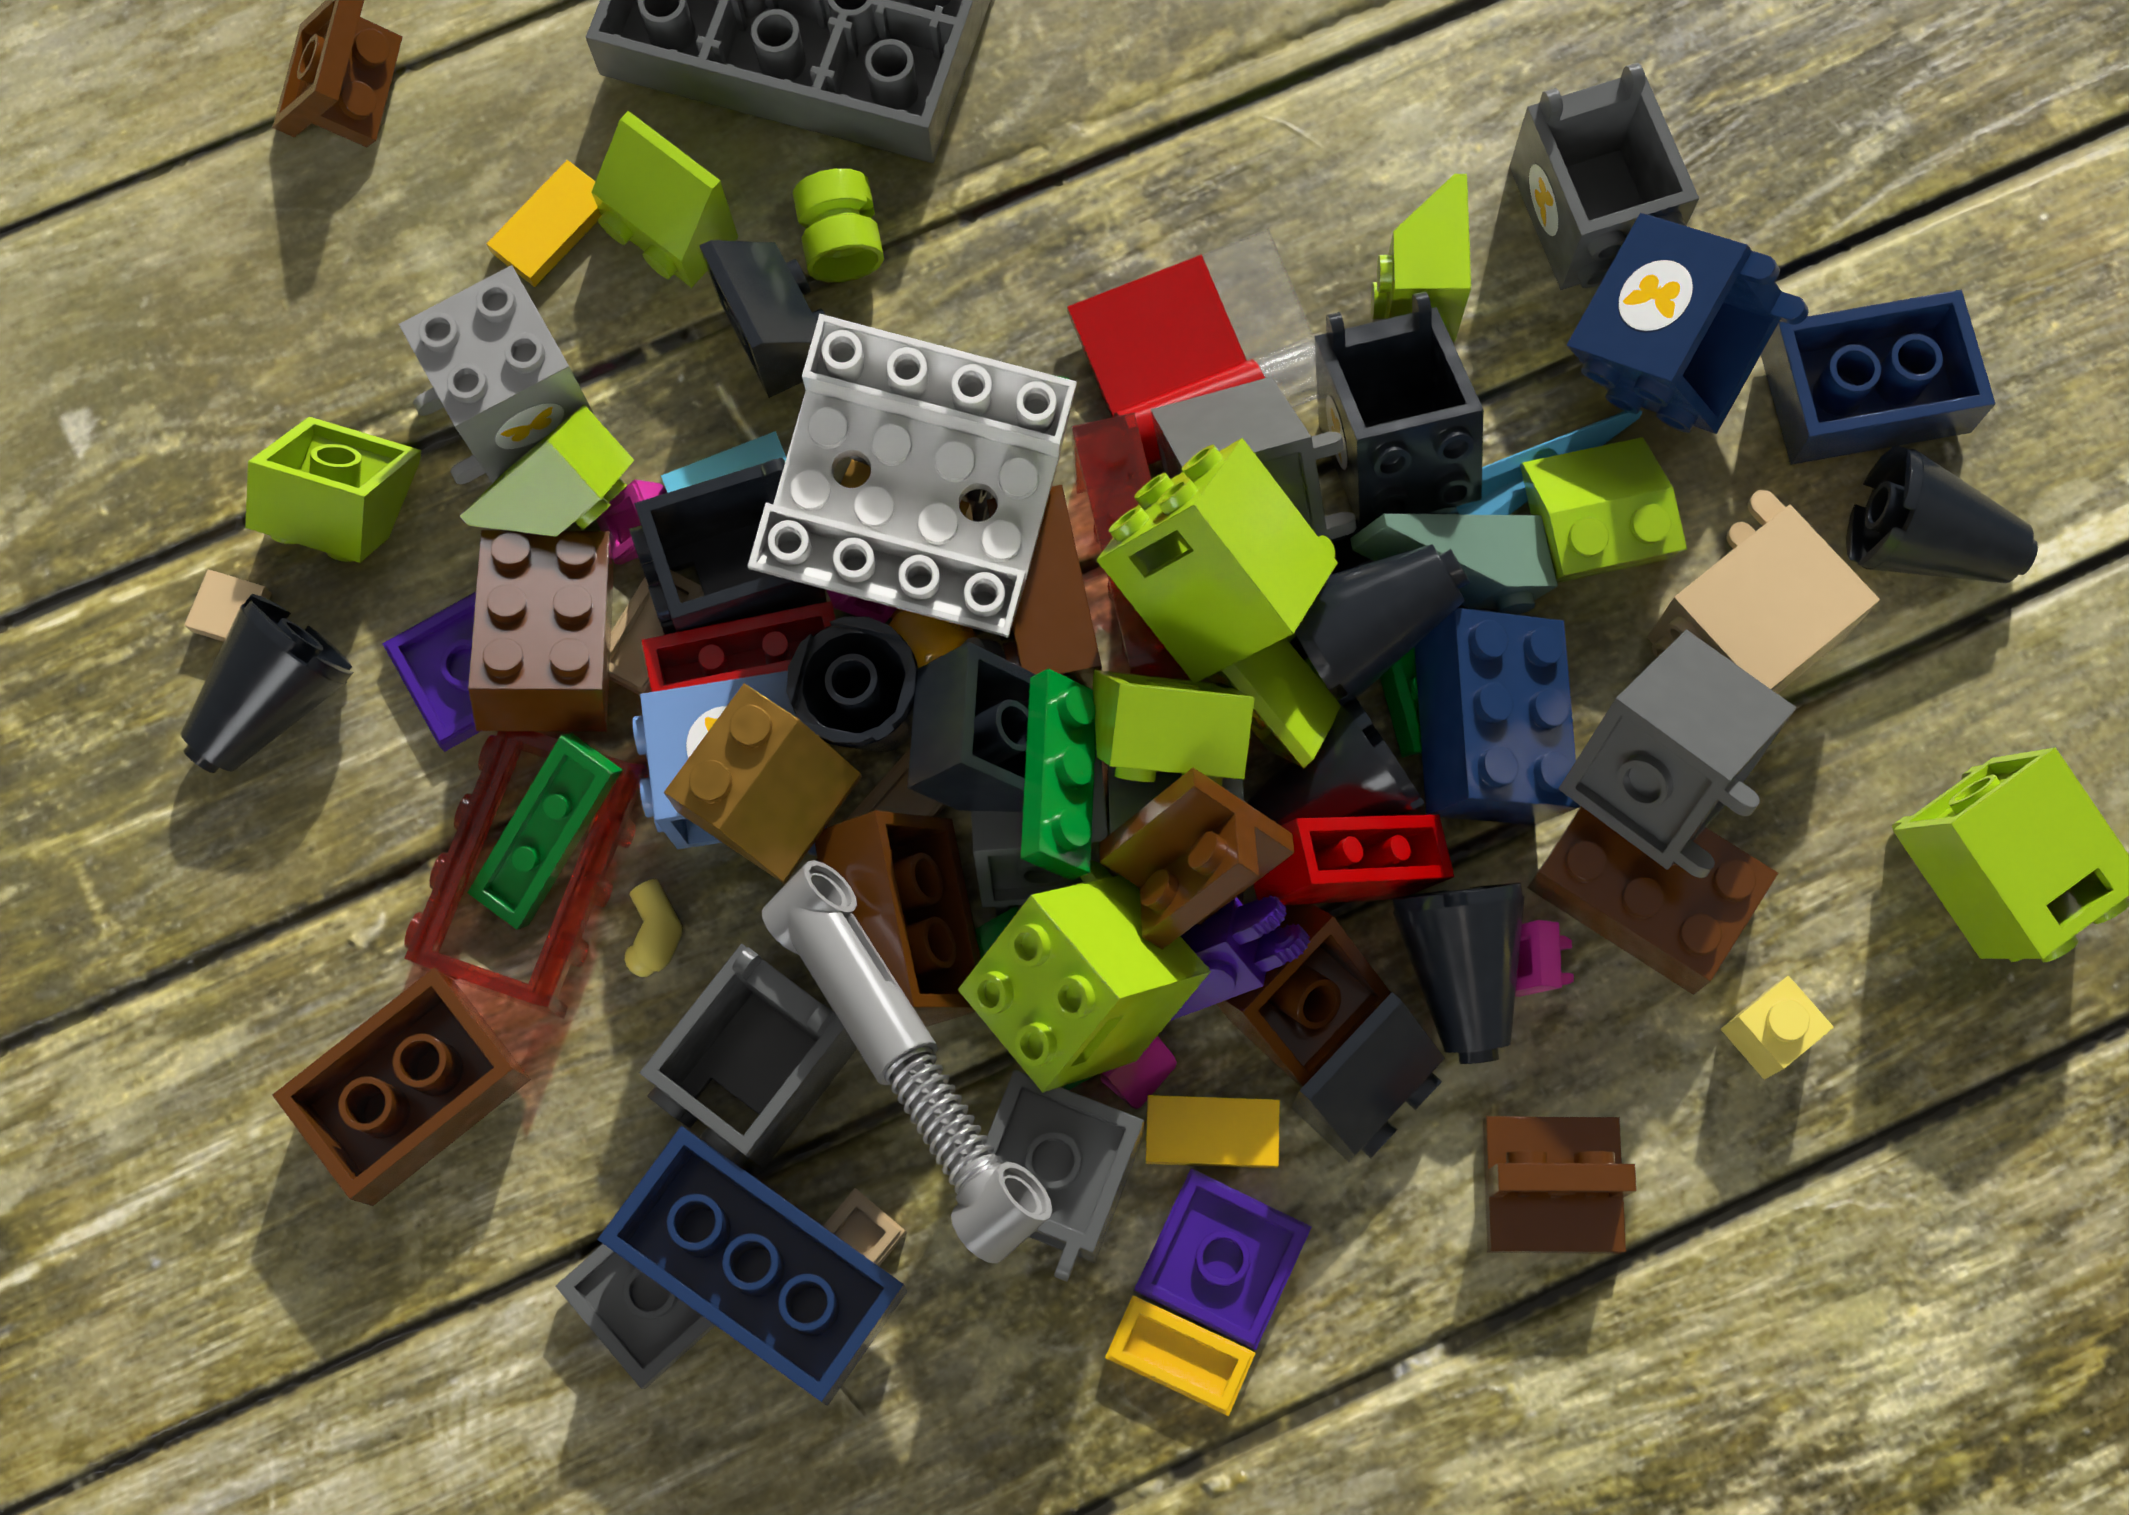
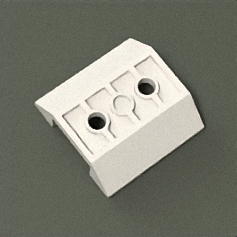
[748,314,1077,637]

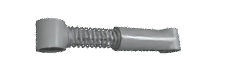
[762,860,1052,1263]

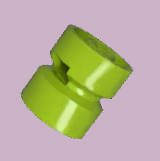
[792,168,884,282]

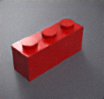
[642,601,836,692]
[1254,814,1455,905]

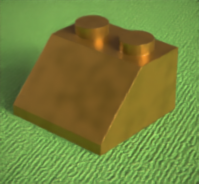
[664,683,862,884]

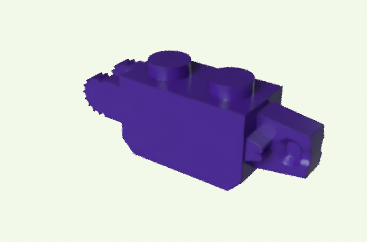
[1170,895,1310,1021]

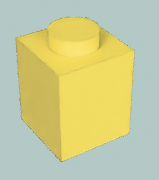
[1721,975,1834,1080]

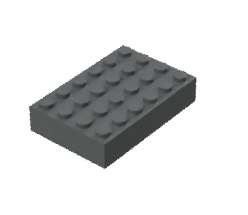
[585,0,990,163]

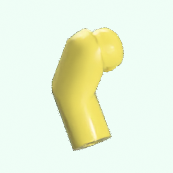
[625,879,682,977]

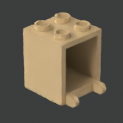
[1647,490,1880,694]

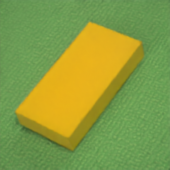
[486,160,601,287]
[1146,1095,1280,1169]
[1105,1295,1256,1416]

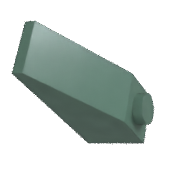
[1350,514,1558,615]

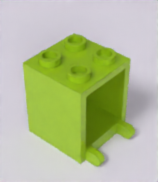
[1097,438,1338,684]
[1892,747,2129,962]
[958,860,1211,1093]

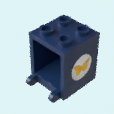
[1567,213,1809,434]

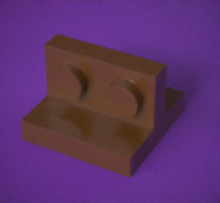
[272,0,403,147]
[1099,768,1294,950]
[1483,1116,1636,1254]

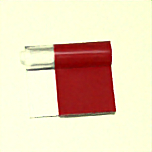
[1067,228,1323,470]

